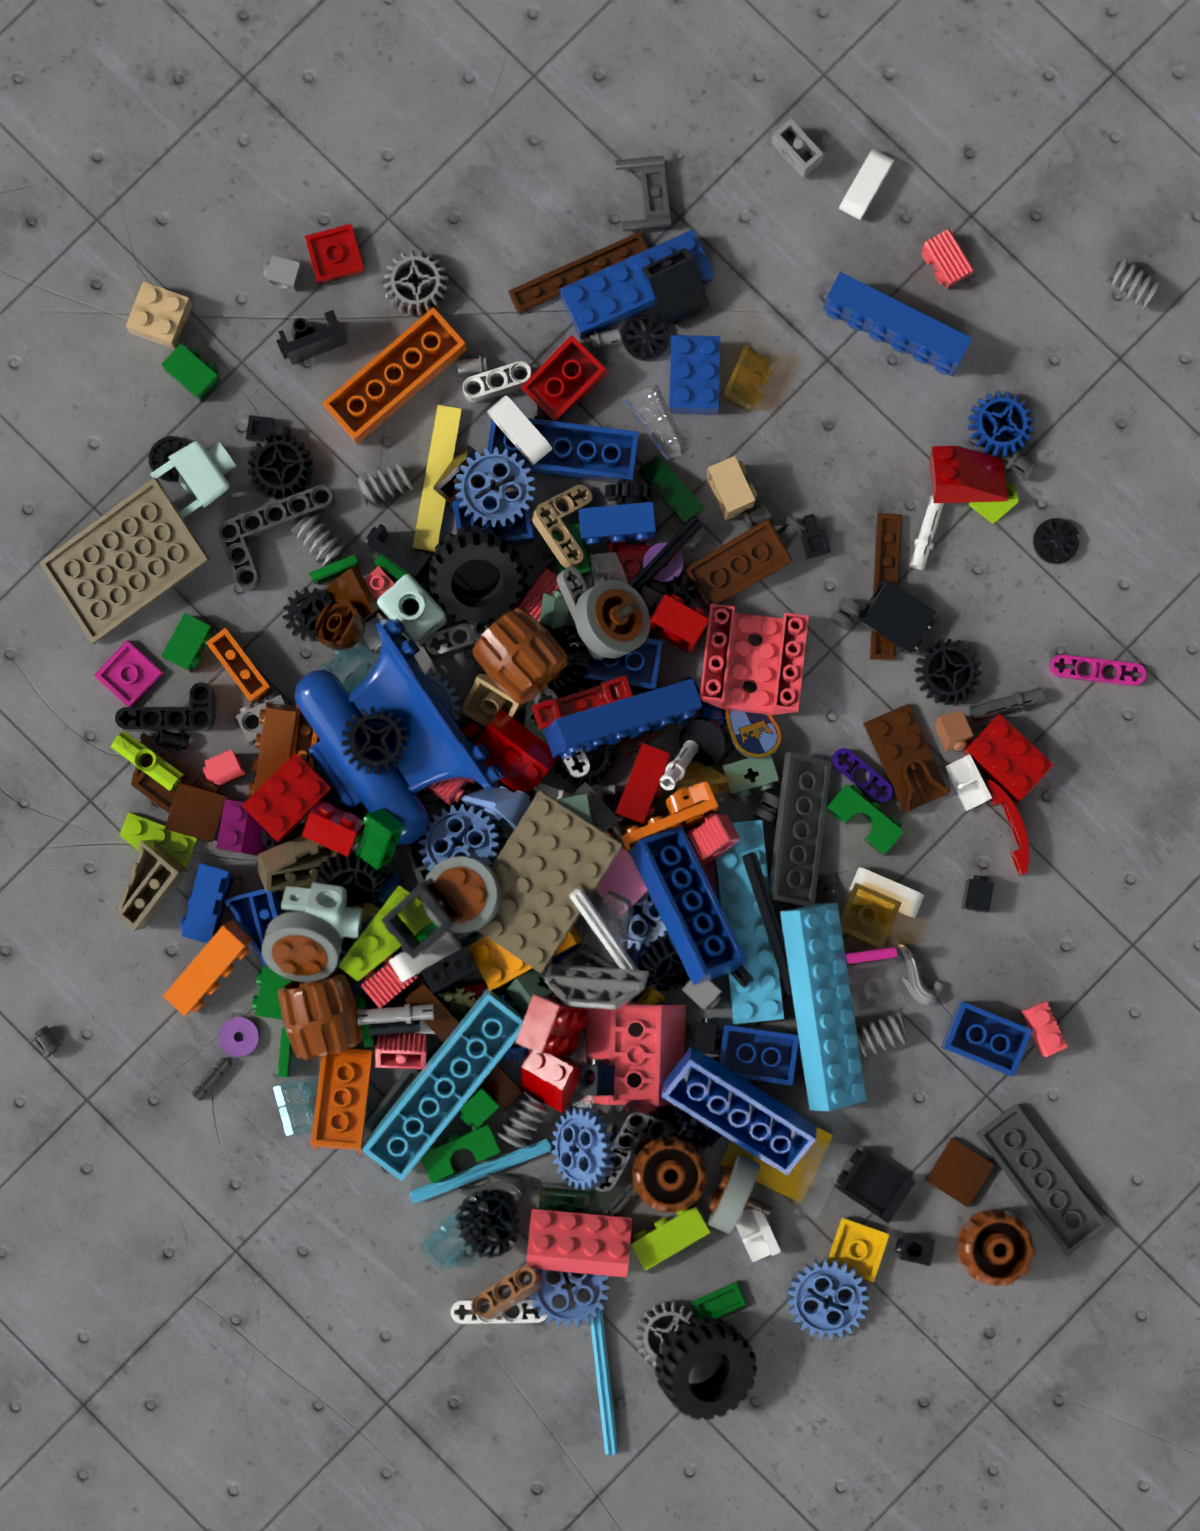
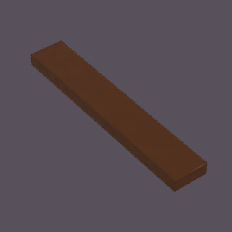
[508,232,649,315]
[869,513,902,661]
[405,982,523,1109]

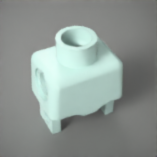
[150,441,236,518]
[377,574,447,647]
[282,882,363,952]

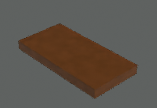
[684,518,794,611]

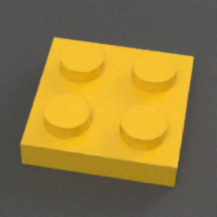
[827,1217,890,1283]

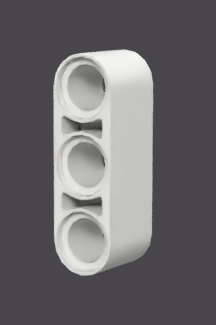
[839,148,894,220]
[463,361,532,403]
[487,396,552,465]
[849,867,925,918]
[389,931,462,983]

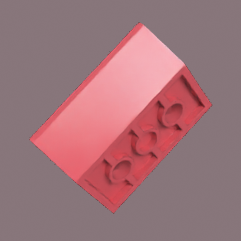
[699,604,809,715]
[583,1004,686,1106]

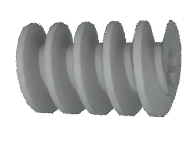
[1104,258,1160,309]
[358,462,413,507]
[291,515,344,567]
[857,1013,906,1057]
[497,1092,549,1148]

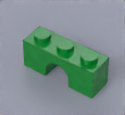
[826,784,904,856]
[420,1123,501,1184]

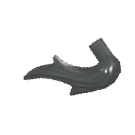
[457,1173,525,1209]

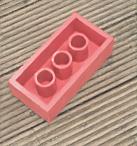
[526,1209,632,1277]

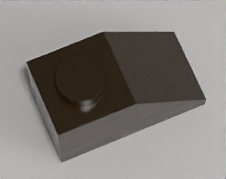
[433,445,482,504]

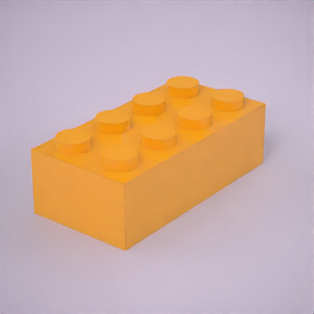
[467,926,583,991]

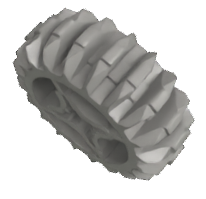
[383,250,449,316]
[635,1301,694,1368]

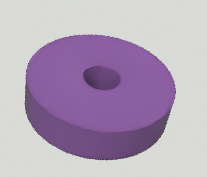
[643,543,683,583]
[219,1017,260,1057]

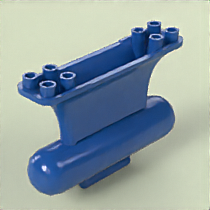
[294,618,504,845]

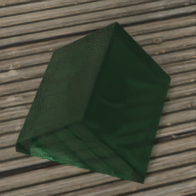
[538,1183,590,1214]

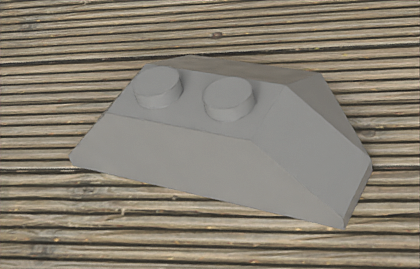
[545,964,649,1009]

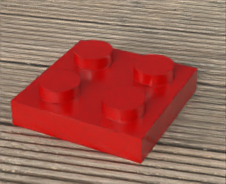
[304,223,365,284]

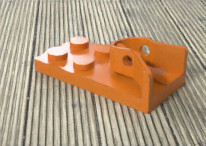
[621,781,719,853]
[311,1049,373,1154]

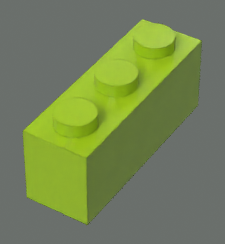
[630,1204,711,1271]

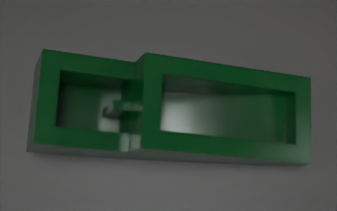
[638,455,704,526]

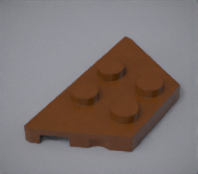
[131,732,220,813]

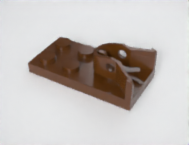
[863,703,951,814]

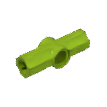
[111,730,184,792]

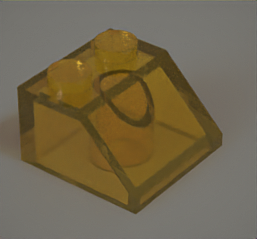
[723,344,773,411]
[839,882,902,949]

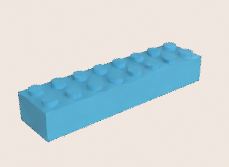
[715,820,784,1024]
[780,903,867,1111]
[362,988,525,1181]

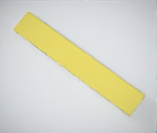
[413,405,462,553]

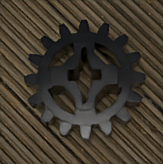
[605,479,658,505]
[283,587,334,641]
[670,1106,722,1149]

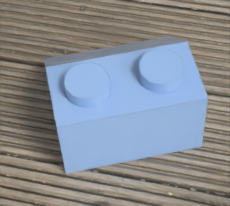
[461,786,532,830]

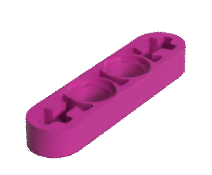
[1049,655,1146,686]

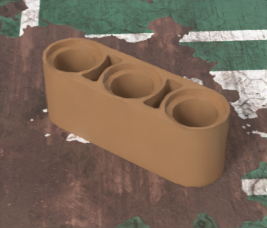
[471,1266,542,1320]

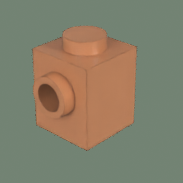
[934,709,973,752]

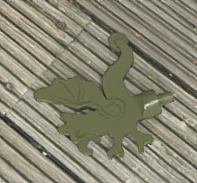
[437,987,480,1018]

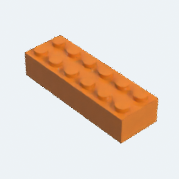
[322,307,467,445]

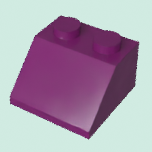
[216,799,266,856]

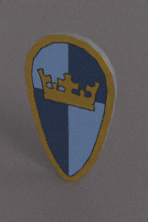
[724,688,782,759]

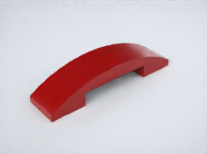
[531,675,633,730]
[984,780,1029,876]

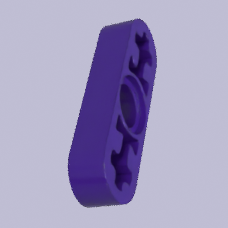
[832,748,893,803]

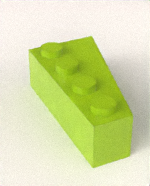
[338,885,432,981]

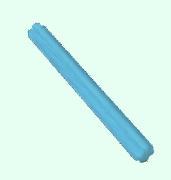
[410,1139,552,1204]
[590,1309,618,1455]

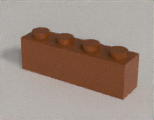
[247,702,296,796]

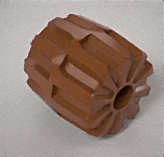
[472,607,569,705]
[278,971,363,1060]
[632,1136,707,1212]
[956,1209,1036,1286]

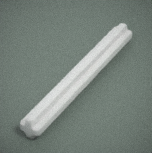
[570,888,638,970]

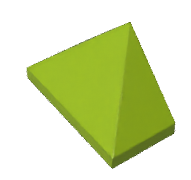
[969,484,1019,524]

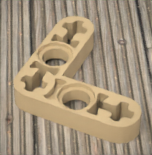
[531,485,592,568]

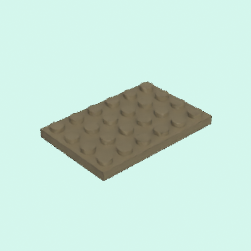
[39,478,211,644]
[477,791,624,973]

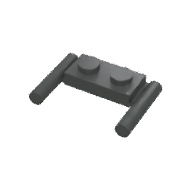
[615,155,671,231]

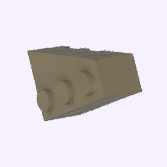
[258,835,337,892]
[116,840,189,931]

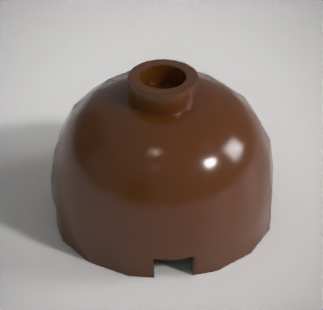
[315,599,365,651]

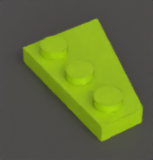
[119,812,199,885]

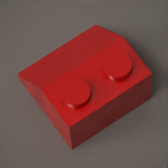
[521,1049,579,1113]

